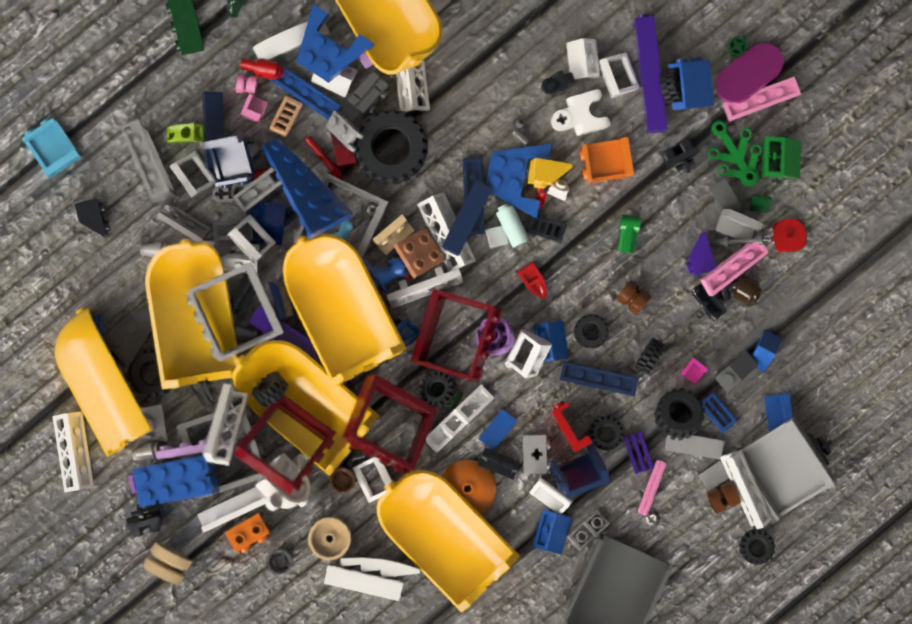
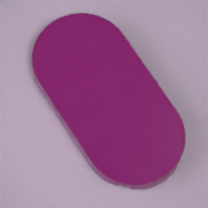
[716,43,784,104]

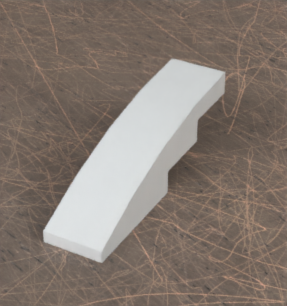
[425,385,494,453]
[340,557,420,578]

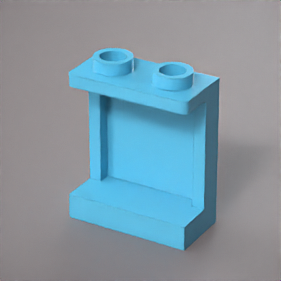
[22,118,82,179]

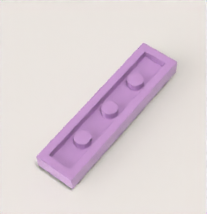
[156,436,230,459]

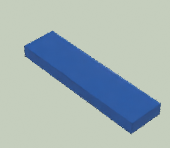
[269,63,342,120]

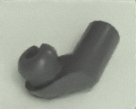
[512,118,531,147]

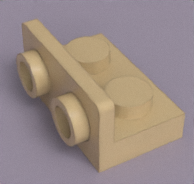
[373,215,414,255]

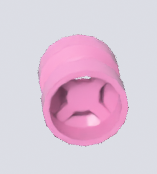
[236,74,258,95]

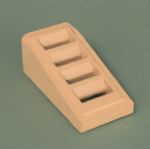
[269,96,303,138]

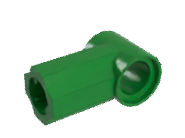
[618,214,641,254]

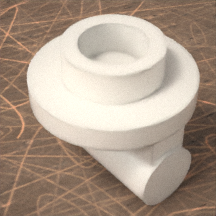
[547,180,570,201]

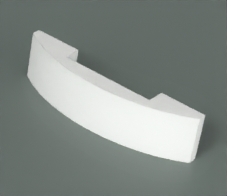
[253,22,330,60]

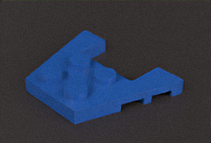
[296,5,375,83]
[485,144,552,218]

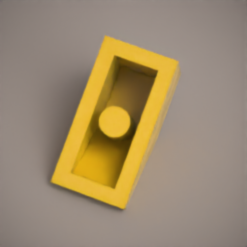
[528,158,573,188]

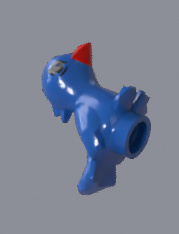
[362,257,411,292]

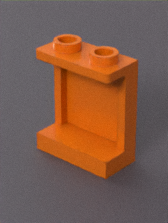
[579,137,634,184]

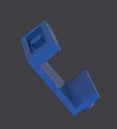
[668,57,714,110]

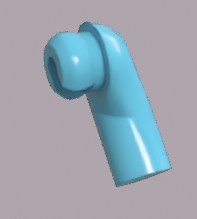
[331,219,353,240]

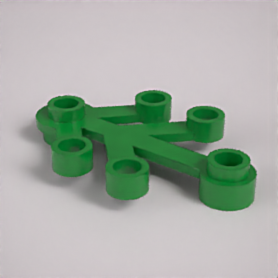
[707,121,762,187]

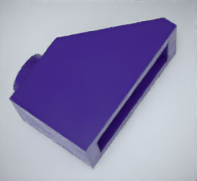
[686,232,716,277]

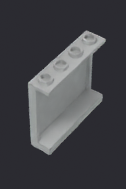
[739,416,837,520]

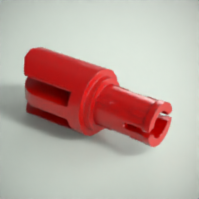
[240,58,284,80]

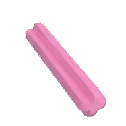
[638,460,666,515]

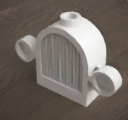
[255,453,310,511]

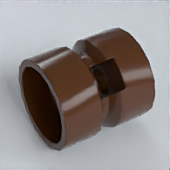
[615,280,652,315]
[330,468,356,493]
[706,481,741,515]

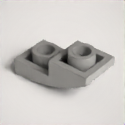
[567,510,610,551]

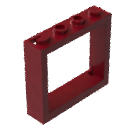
[410,289,501,383]
[342,374,438,474]
[234,395,336,495]

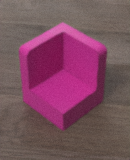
[679,358,708,385]

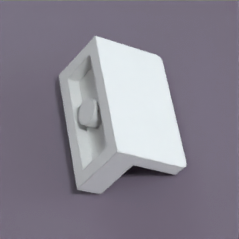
[567,38,600,80]
[311,66,358,97]

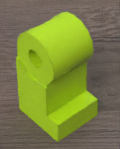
[167,123,204,144]

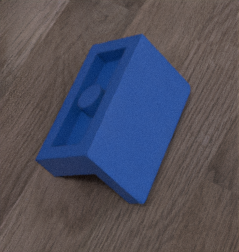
[534,321,569,362]
[764,393,793,432]
[533,509,571,554]

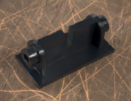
[230,274,262,316]
[691,283,727,321]
[478,448,520,480]

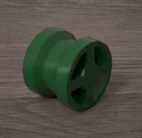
[727,37,748,58]

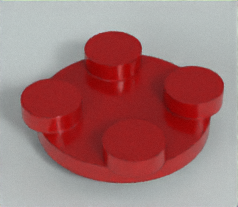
[772,219,806,252]

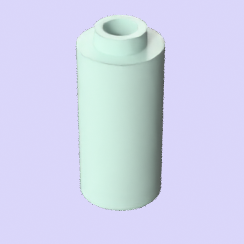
[496,203,530,248]

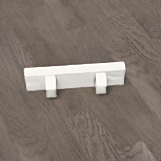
[387,267,463,309]

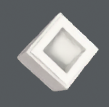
[485,226,509,249]

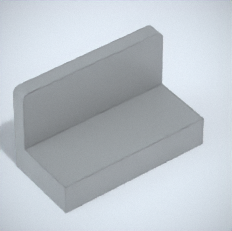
[715,209,763,244]

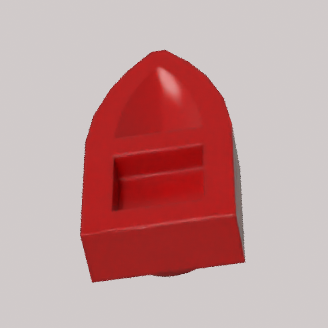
[516,261,547,299]

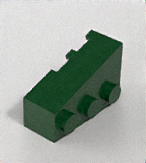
[166,0,205,56]

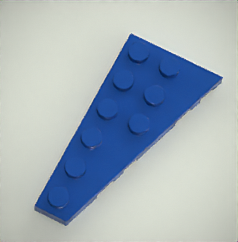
[262,137,353,240]

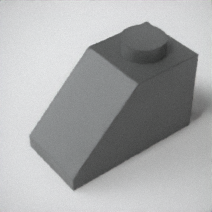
[715,350,759,392]

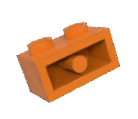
[225,513,271,553]

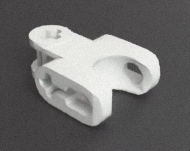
[551,89,611,136]

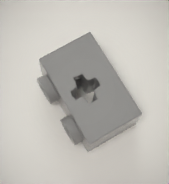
[522,435,551,474]

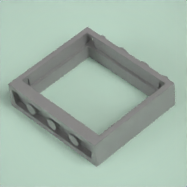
[120,119,178,205]
[292,173,389,258]
[186,262,284,362]
[177,405,267,499]

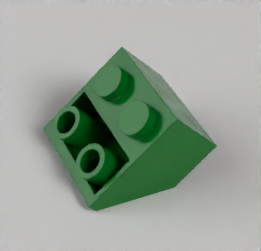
[761,136,801,179]

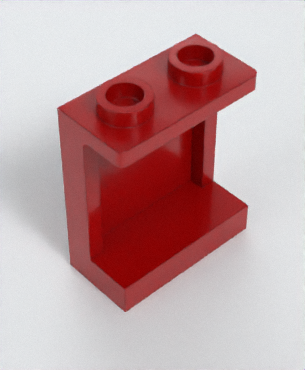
[550,401,592,452]

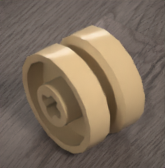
[308,517,352,560]
[142,542,193,586]

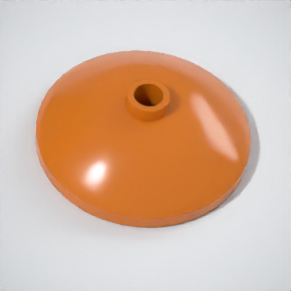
[441,460,496,514]

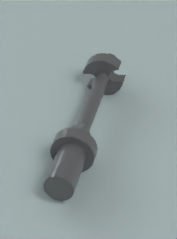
[711,234,769,247]

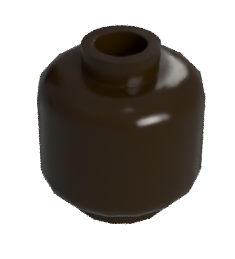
[732,277,762,304]

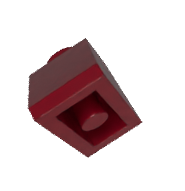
[330,132,357,168]

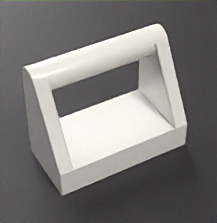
[598,52,640,99]
[170,151,217,200]
[228,214,276,263]
[506,329,552,378]
[352,457,392,503]
[529,477,572,514]

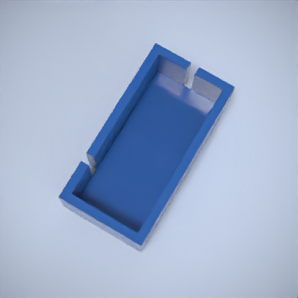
[133,455,220,507]

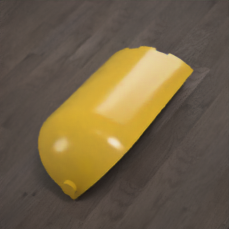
[335,0,443,75]
[283,234,407,386]
[146,239,239,389]
[55,307,153,457]
[232,340,380,476]
[377,470,520,613]

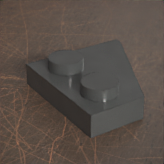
[213,220,253,257]

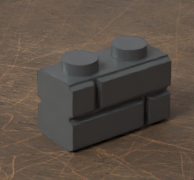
[347,71,390,116]

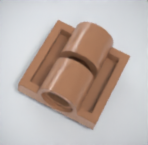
[394,227,446,278]

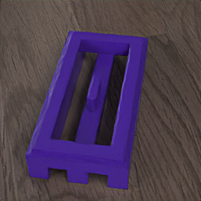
[623,432,654,474]

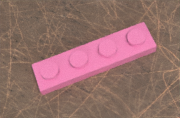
[722,77,801,122]
[700,237,769,296]

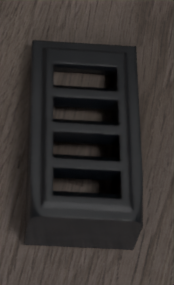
[525,216,567,244]

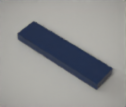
[202,92,224,169]
[463,158,485,235]
[441,180,493,256]
[560,361,639,397]

